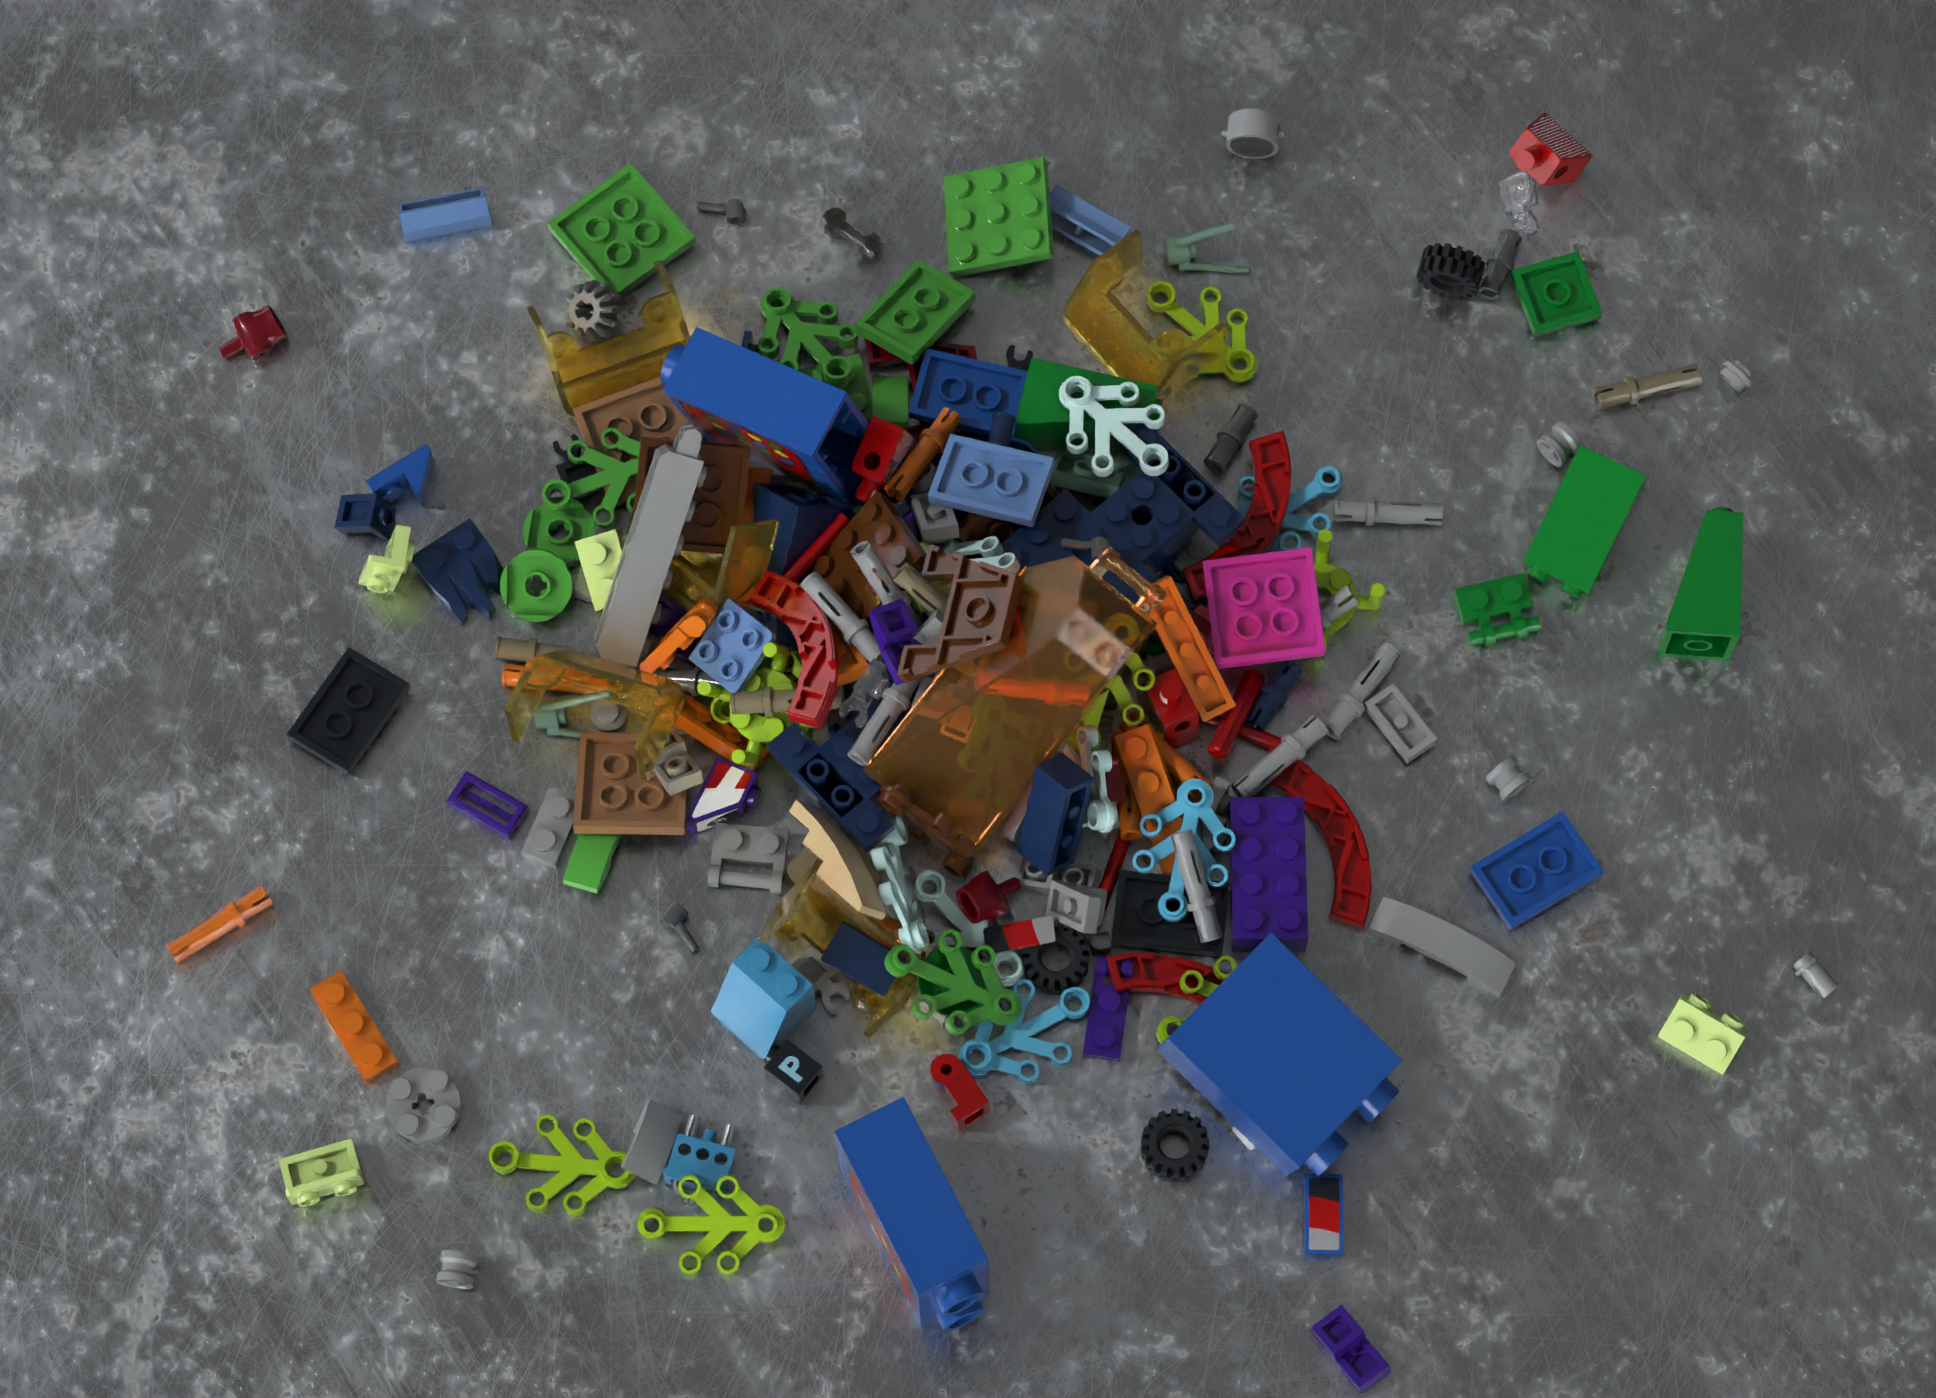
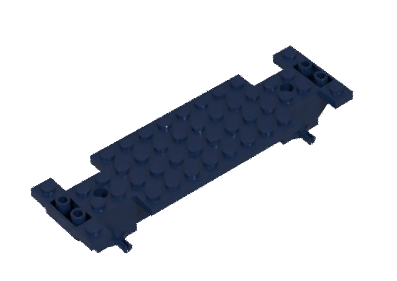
[767,423,1246,853]

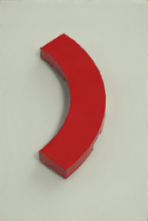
[1182,431,1291,604]
[749,570,839,729]
[1266,747,1372,930]
[1106,952,1224,1005]

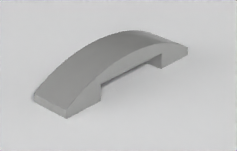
[1366,897,1516,997]

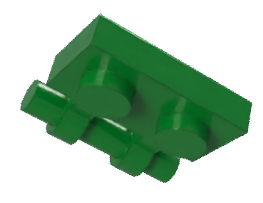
[1453,573,1541,647]

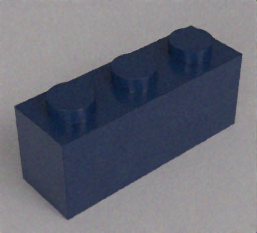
[1017,753,1094,876]

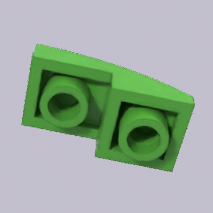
[872,376,909,428]
[563,834,623,894]

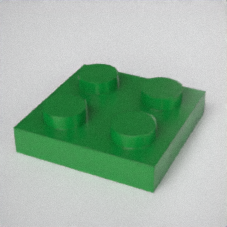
[1510,251,1602,338]

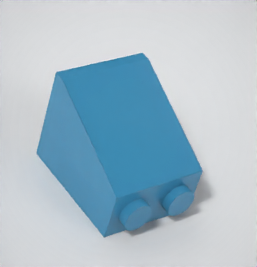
[711,936,816,1061]

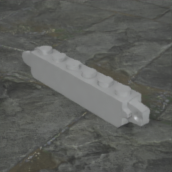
[593,422,707,688]

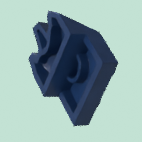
[411,518,504,626]

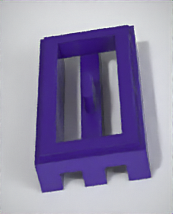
[447,771,529,840]

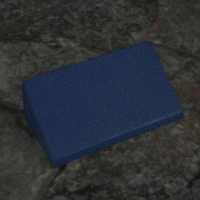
[821,920,907,997]

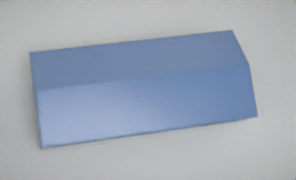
[1050,185,1131,261]
[397,187,492,242]

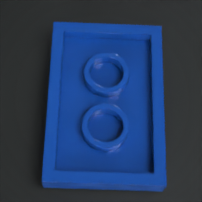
[909,348,1028,437]
[1469,811,1604,931]

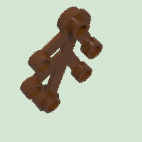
[878,783,977,881]

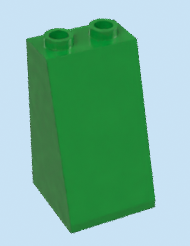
[1015,358,1163,451]
[1523,445,1646,598]
[1657,507,1743,661]

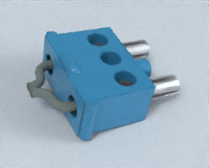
[662,1114,738,1206]

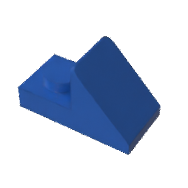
[366,444,435,507]

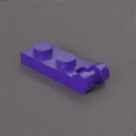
[1082,954,1134,1062]

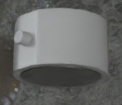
[1222,108,1285,159]

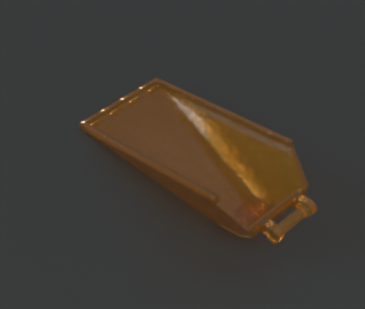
[862,546,1166,858]

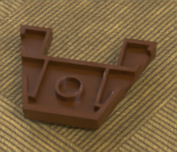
[897,545,1023,682]

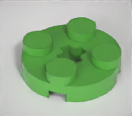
[523,496,596,567]
[500,549,574,622]

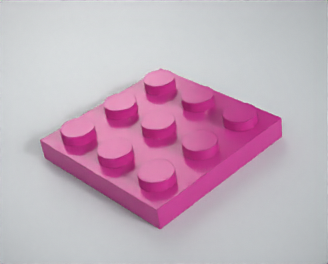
[1202,547,1326,669]

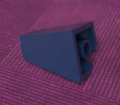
[753,483,854,584]

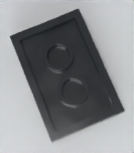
[286,647,410,776]
[1111,870,1230,957]

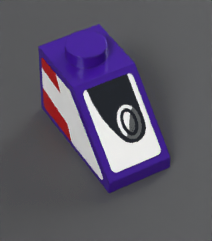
[686,756,762,834]

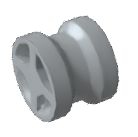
[1536,421,1582,467]
[1486,756,1533,802]
[436,1250,479,1289]

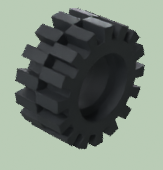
[1416,243,1485,299]
[1022,922,1090,995]
[1141,1109,1209,1182]

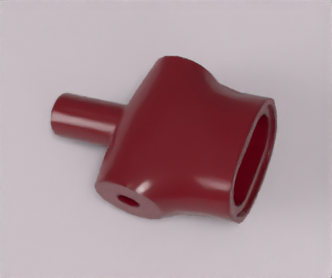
[218,305,287,360]
[956,870,1021,924]

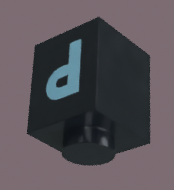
[763,1039,824,1104]

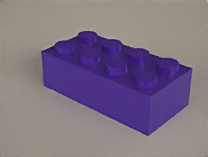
[1228,797,1308,952]

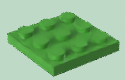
[944,157,1054,278]
[547,163,696,299]

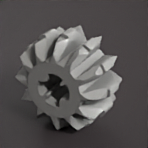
[562,280,625,341]

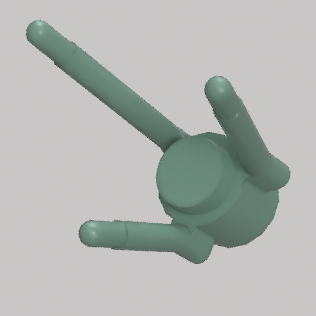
[1164,222,1251,274]
[534,690,612,738]

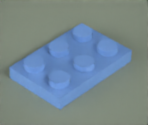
[928,434,1055,527]

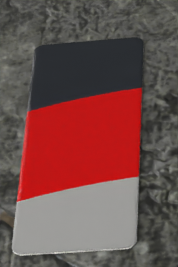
[983,915,1056,953]

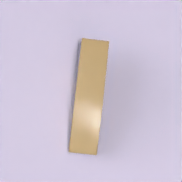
[789,799,887,920]

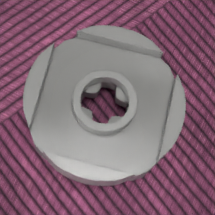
[386,1067,462,1144]

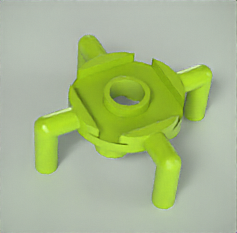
[1314,529,1385,658]
[697,642,815,766]

